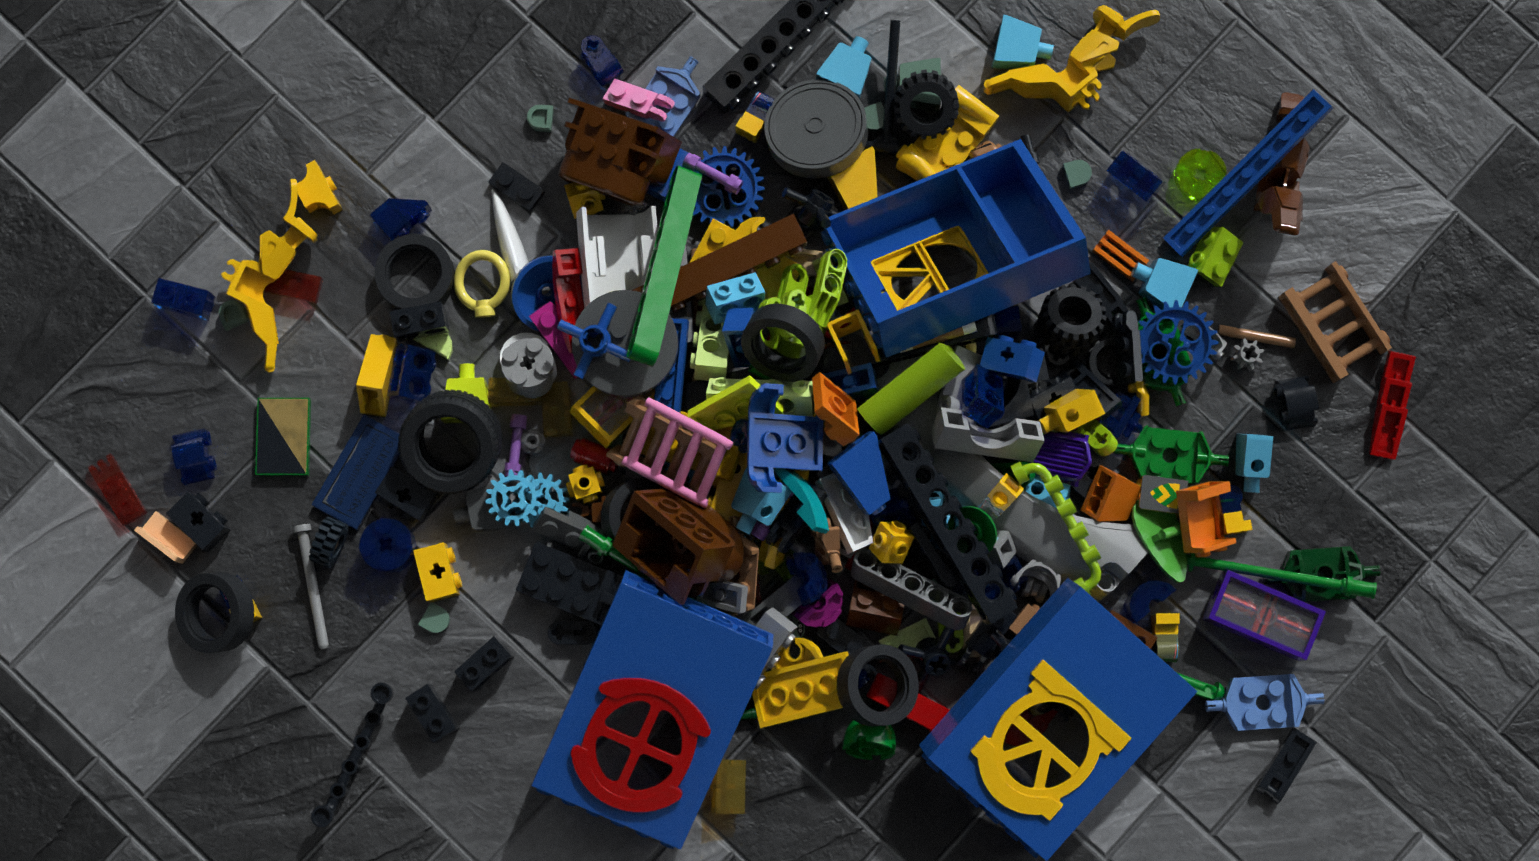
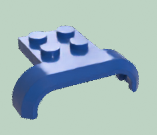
[747,383,823,493]

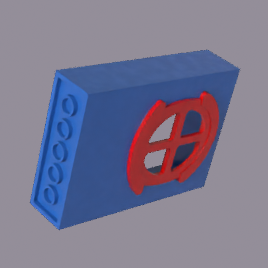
[532,570,774,849]

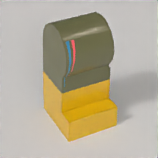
[1151,613,1180,662]

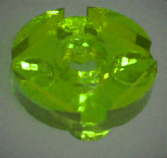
[1174,149,1226,201]

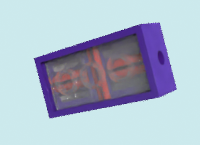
[1202,570,1326,661]

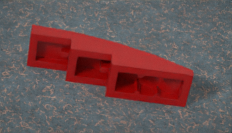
[1369,350,1416,460]

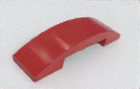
[552,248,584,353]

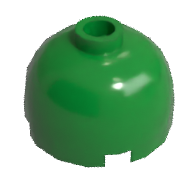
[842,720,896,760]

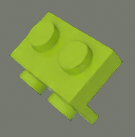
[1188,227,1244,287]

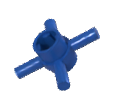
[557,303,631,379]

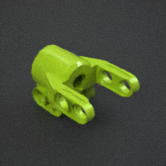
[758,249,847,358]

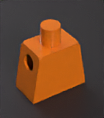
[1081,465,1141,521]

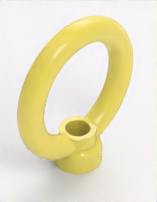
[454,250,510,318]

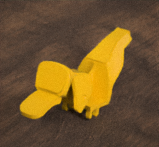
[983,5,1160,112]
[221,179,318,372]

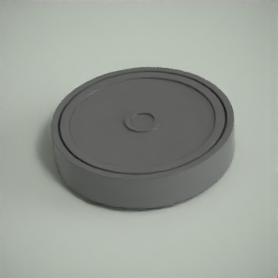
[764,79,868,179]
[572,290,678,397]

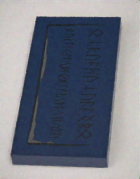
[311,415,400,530]

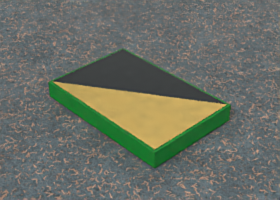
[255,398,311,476]

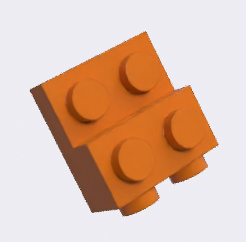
[812,372,859,447]

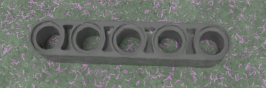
[850,548,972,630]

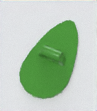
[1131,499,1187,583]

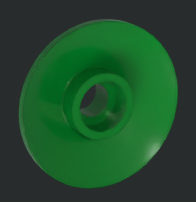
[948,506,997,553]

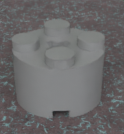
[501,338,557,398]

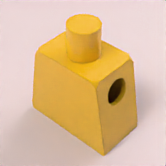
[1038,389,1105,434]

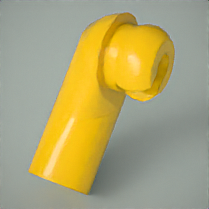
[1128,381,1150,416]

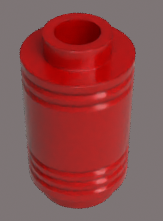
[570,438,618,475]

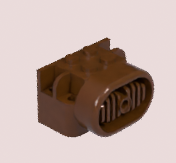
[558,98,682,207]
[612,489,744,605]

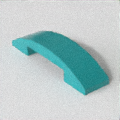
[773,469,829,534]

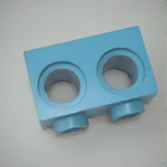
[705,272,765,325]

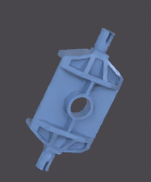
[626,56,701,137]
[1205,674,1324,731]

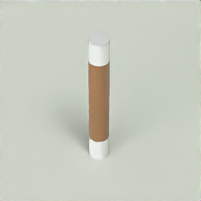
[900,322,977,353]

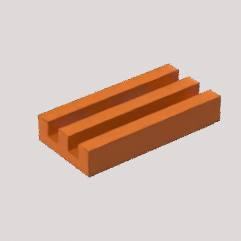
[1092,230,1149,282]

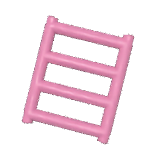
[622,397,733,508]

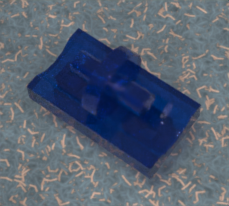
[1099,392,1143,439]

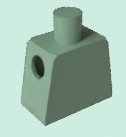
[883,58,941,112]

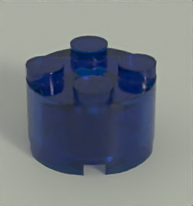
[359,518,417,573]

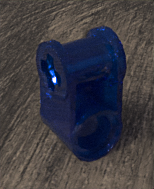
[581,35,624,87]

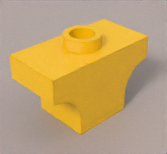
[297,160,343,214]

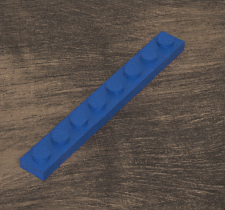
[1163,89,1333,257]

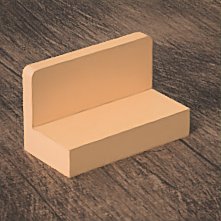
[134,511,197,564]

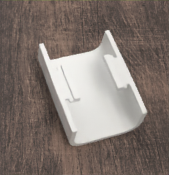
[576,206,658,308]

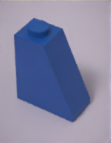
[827,431,890,515]

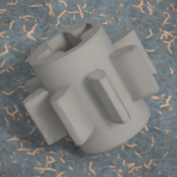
[1231,339,1264,372]

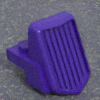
[1030,432,1092,487]

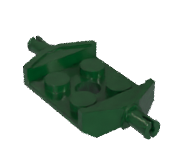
[1263,546,1381,602]

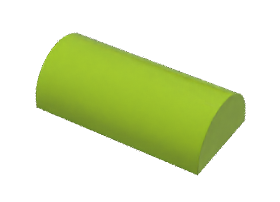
[857,343,965,435]

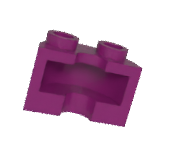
[791,579,843,627]

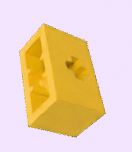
[413,542,462,603]

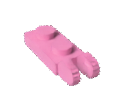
[603,78,675,122]

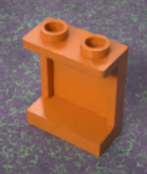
[1176,481,1236,557]

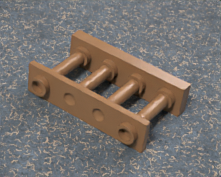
[1278,261,1392,383]
[606,396,727,503]

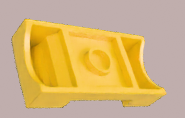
[896,85,999,181]

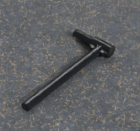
[863,20,901,155]

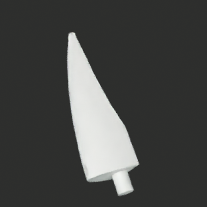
[491,189,529,288]

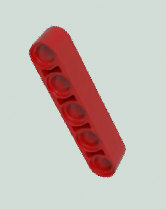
[866,673,950,731]

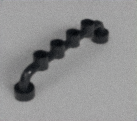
[311,683,394,827]

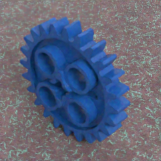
[693,146,765,229]
[1139,300,1219,385]

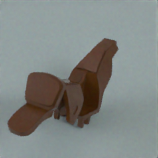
[1254,92,1310,236]

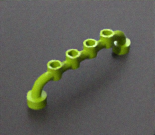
[1010,461,1102,596]

